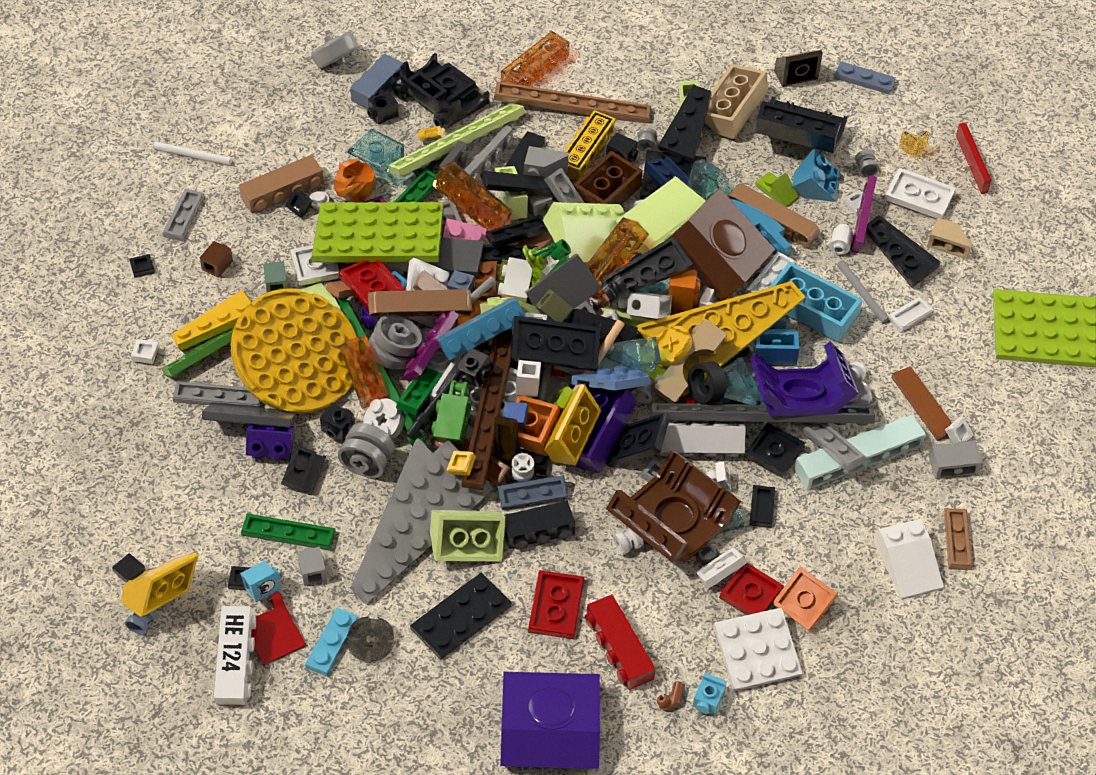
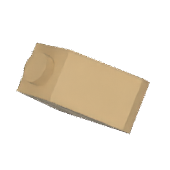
[927,217,971,259]

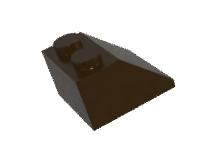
[774,50,823,87]

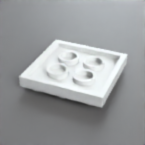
[713,608,803,692]

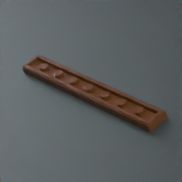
[461,333,512,490]

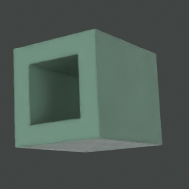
[263,261,288,293]

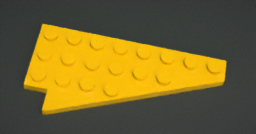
[631,281,806,398]

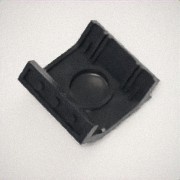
[756,97,848,153]

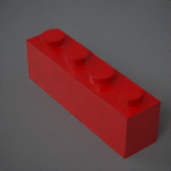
[585,594,656,690]

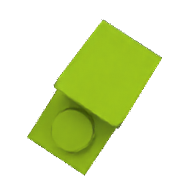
[755,172,799,207]

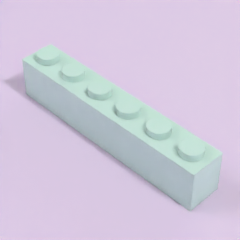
[794,415,926,490]

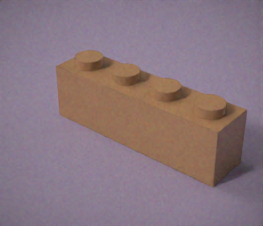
[239,155,324,213]

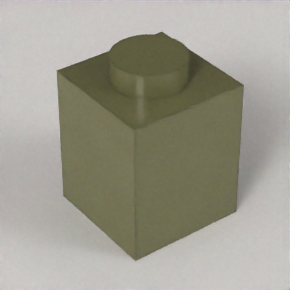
[535,289,573,322]

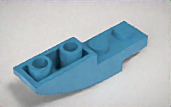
[731,199,791,258]

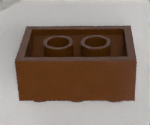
[573,151,643,205]

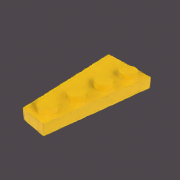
[171,290,251,351]

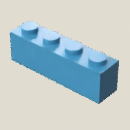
[436,297,526,361]

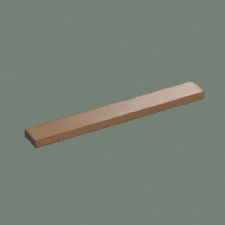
[494,81,651,124]

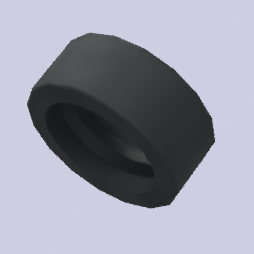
[687,361,727,404]

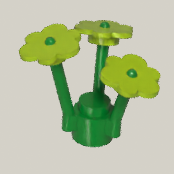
[523,239,571,285]

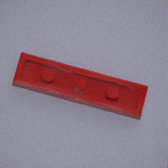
[956,122,992,194]

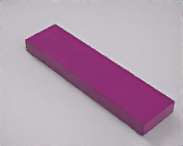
[851,175,877,253]

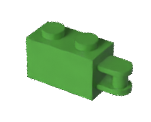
[432,380,472,445]

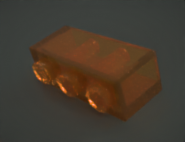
[340,335,388,409]

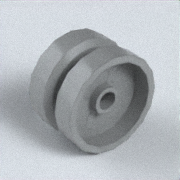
[367,315,422,370]
[338,423,395,479]

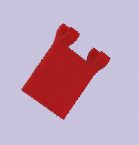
[251,591,306,666]

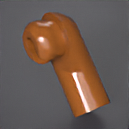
[657,681,685,711]

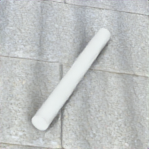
[153,141,232,166]

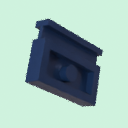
[644,156,693,187]

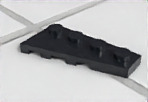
[658,85,712,163]
[866,215,940,288]
[600,236,695,292]

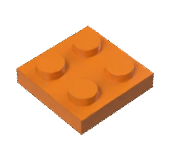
[772,566,838,632]

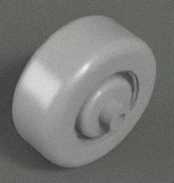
[311,32,359,68]

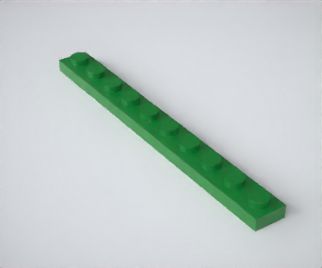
[337,297,430,450]

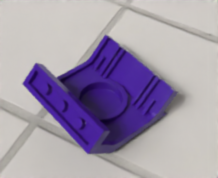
[750,341,859,416]
[500,671,600,769]

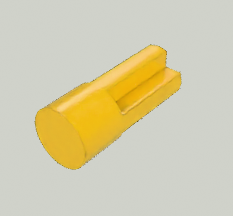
[418,126,445,141]

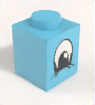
[240,561,281,602]

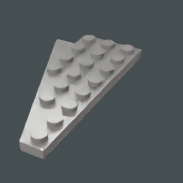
[350,438,494,604]

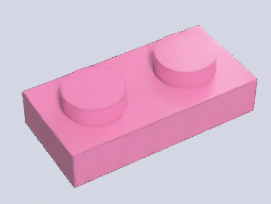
[442,218,487,241]

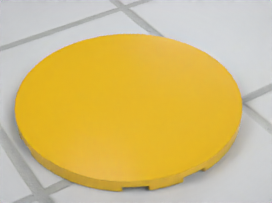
[231,288,360,414]

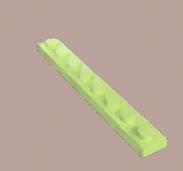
[388,103,526,177]

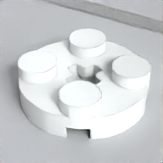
[362,399,405,439]

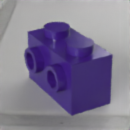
[246,424,294,461]

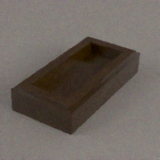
[494,415,519,461]

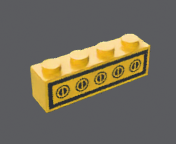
[565,110,615,180]

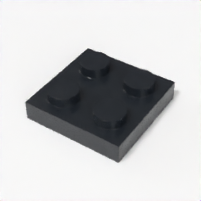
[744,423,806,478]

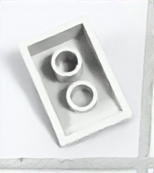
[875,519,944,599]

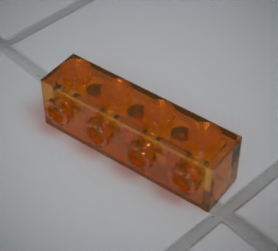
[433,161,513,231]

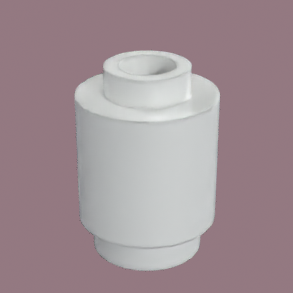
[829,224,853,255]

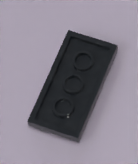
[510,316,600,371]
[410,572,512,660]

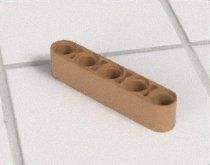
[727,184,820,248]
[368,289,473,317]

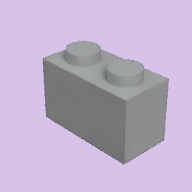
[929,441,982,479]

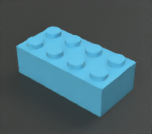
[768,262,863,342]

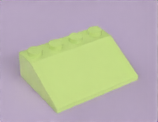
[615,176,706,254]
[543,202,635,265]

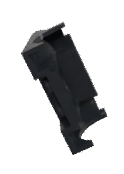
[393,53,490,129]

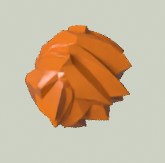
[334,159,376,203]

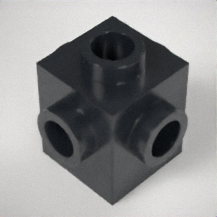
[457,348,494,388]
[320,403,355,442]

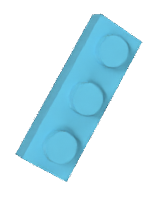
[305,608,358,676]

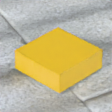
[447,451,476,476]

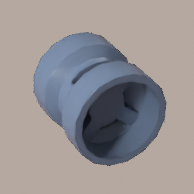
[125,610,157,635]

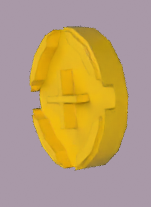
[651,326,693,366]

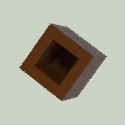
[200,241,233,278]

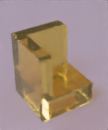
[899,131,930,158]

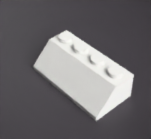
[659,420,745,457]

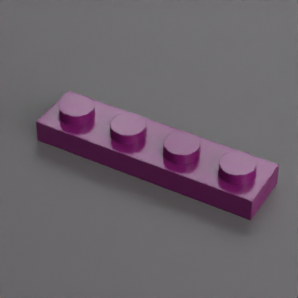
[403,310,459,382]

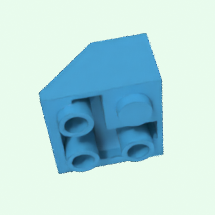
[792,149,840,202]

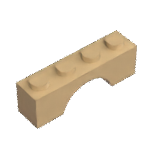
[653,319,727,403]

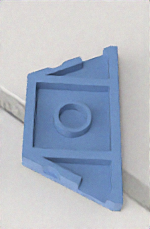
[571,365,650,390]

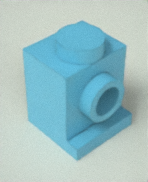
[692,673,727,715]

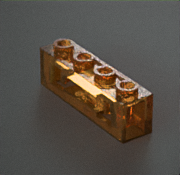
[501,31,570,86]
[586,217,649,300]

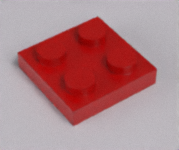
[719,562,784,615]

